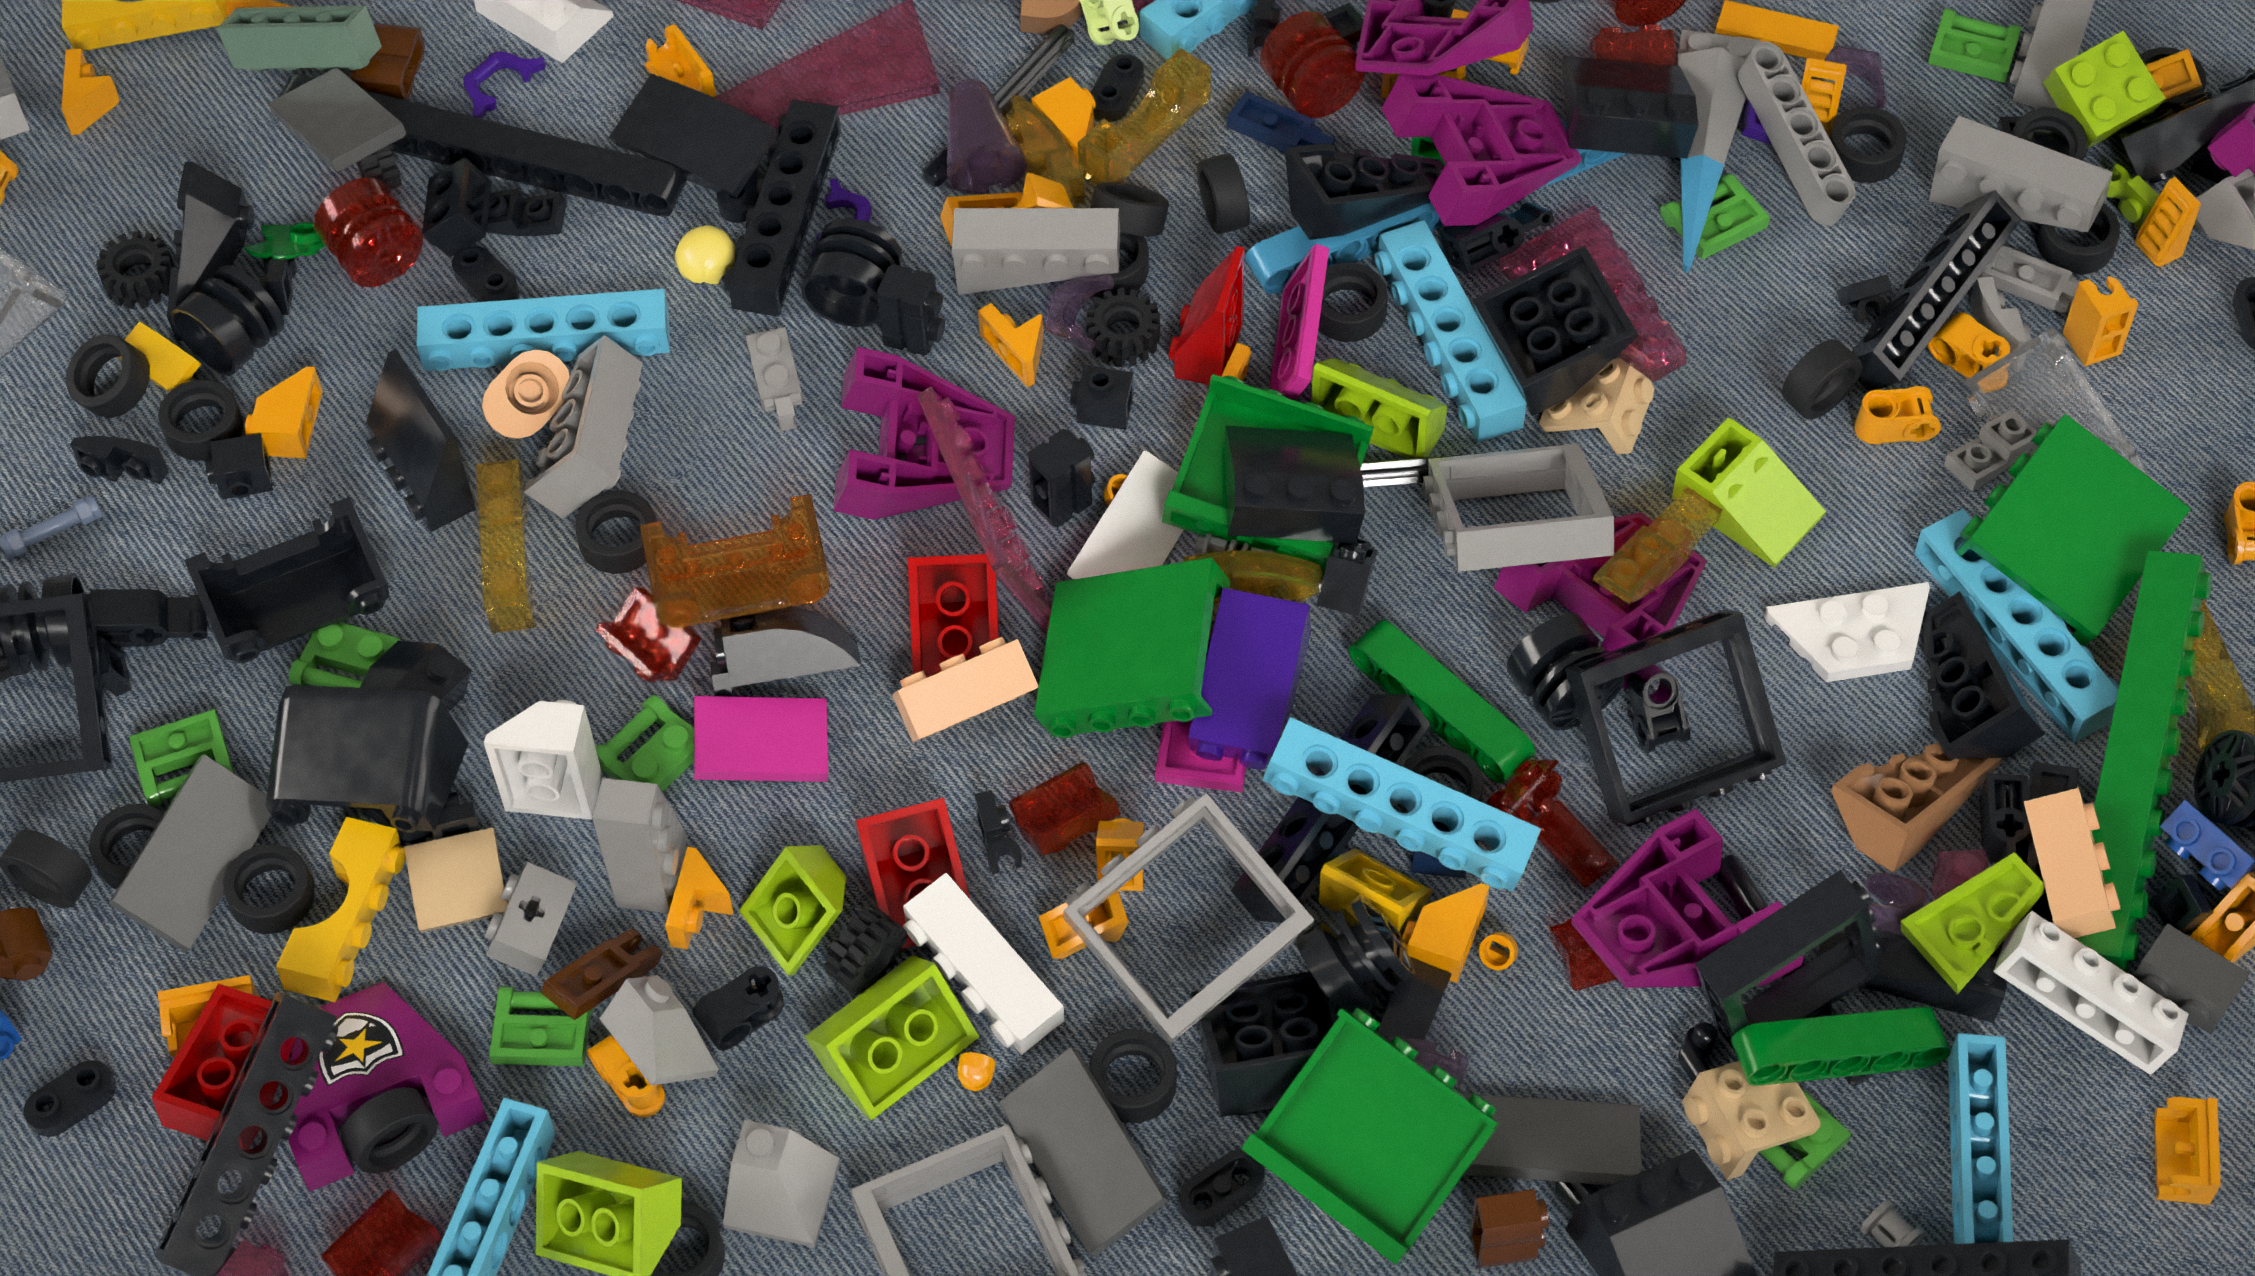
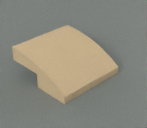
[404,827,508,933]

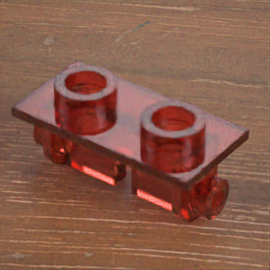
[1486,759,1563,823]
[1528,797,1619,889]

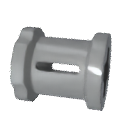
[1860,1199,1926,1247]

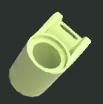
[1079,0,1139,46]

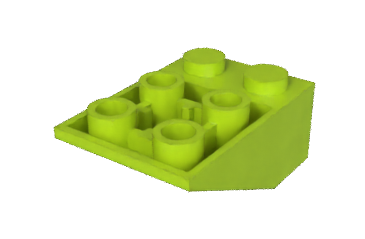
[1671,417,1826,568]

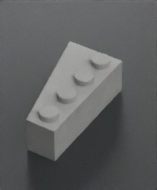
[1929,116,2113,232]
[952,208,1120,295]
[524,335,643,519]
[592,778,688,913]

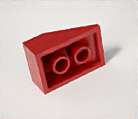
[1169,246,1245,385]
[908,554,999,678]
[854,798,970,949]
[151,983,296,1150]

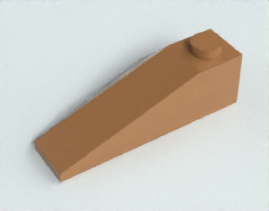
[1831,742,2003,873]

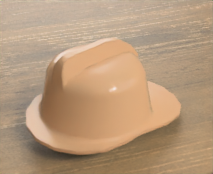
[482,350,570,439]

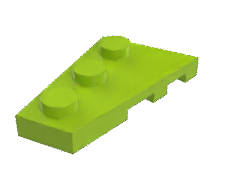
[1901,852,2044,995]

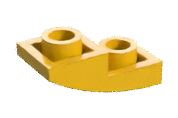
[118,322,201,392]

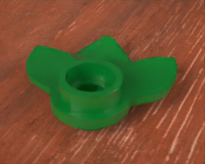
[244,222,327,260]

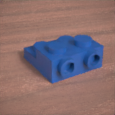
[2160,800,2255,891]

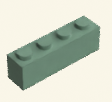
[217,5,382,71]

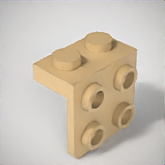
[1539,357,1655,454]
[1682,1061,1820,1180]

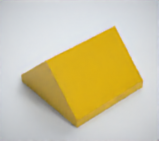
[1319,848,1433,937]

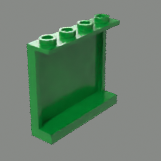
[1162,374,1374,576]
[1956,414,2191,646]
[1034,557,1230,738]
[1241,1007,1501,1265]

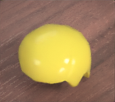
[674,225,736,285]

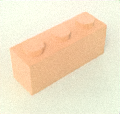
[892,637,1039,743]
[2024,788,2121,938]

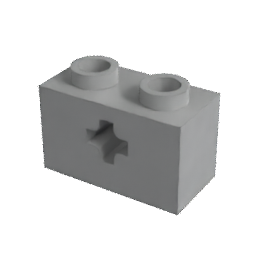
[484,862,577,976]

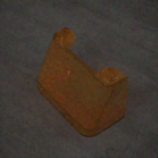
[640,494,830,628]

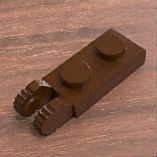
[542,928,663,1020]

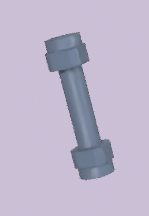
[0,494,103,561]

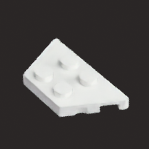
[1764,582,1930,682]

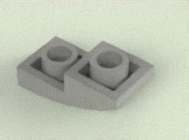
[1970,276,2031,366]
[1944,409,2037,492]

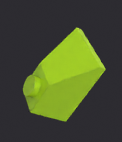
[739,845,846,976]

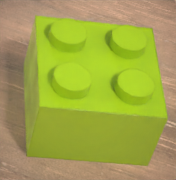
[2043,30,2166,149]

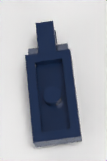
[1226,91,1335,152]

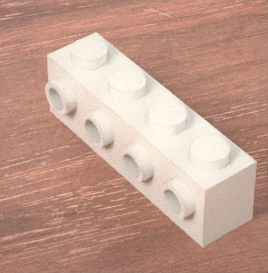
[903,873,1064,1055]
[1993,911,2188,1075]

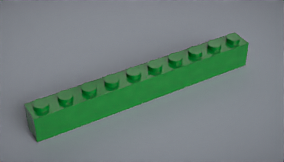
[2074,551,2212,973]

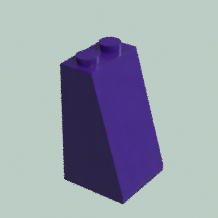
[1188,588,1311,770]

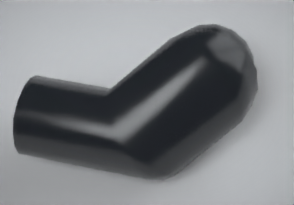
[1678,1022,1718,1083]

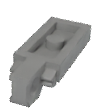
[1979,245,2079,313]
[745,327,803,431]

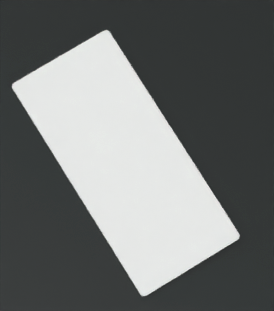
[1067,451,1183,580]

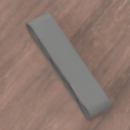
[1738,42,1856,226]

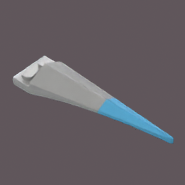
[1676,29,1760,273]

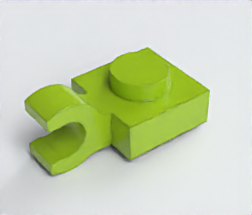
[2107,164,2159,229]

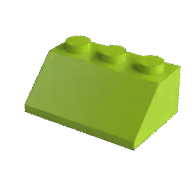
[1311,358,1447,459]
[804,955,979,1120]
[535,1151,682,1276]

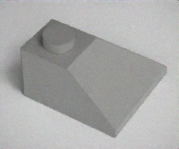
[2195,169,2255,250]
[599,975,719,1086]
[723,1120,841,1248]

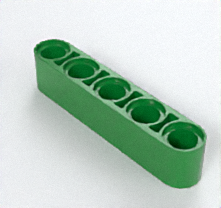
[1348,620,1535,784]
[1731,1007,1951,1086]

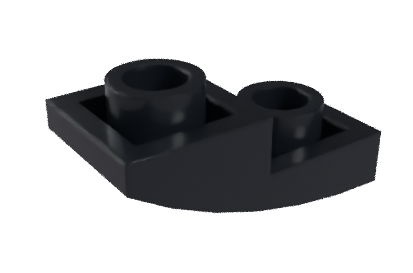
[486,189,567,236]
[70,436,169,485]
[1377,956,1452,1057]

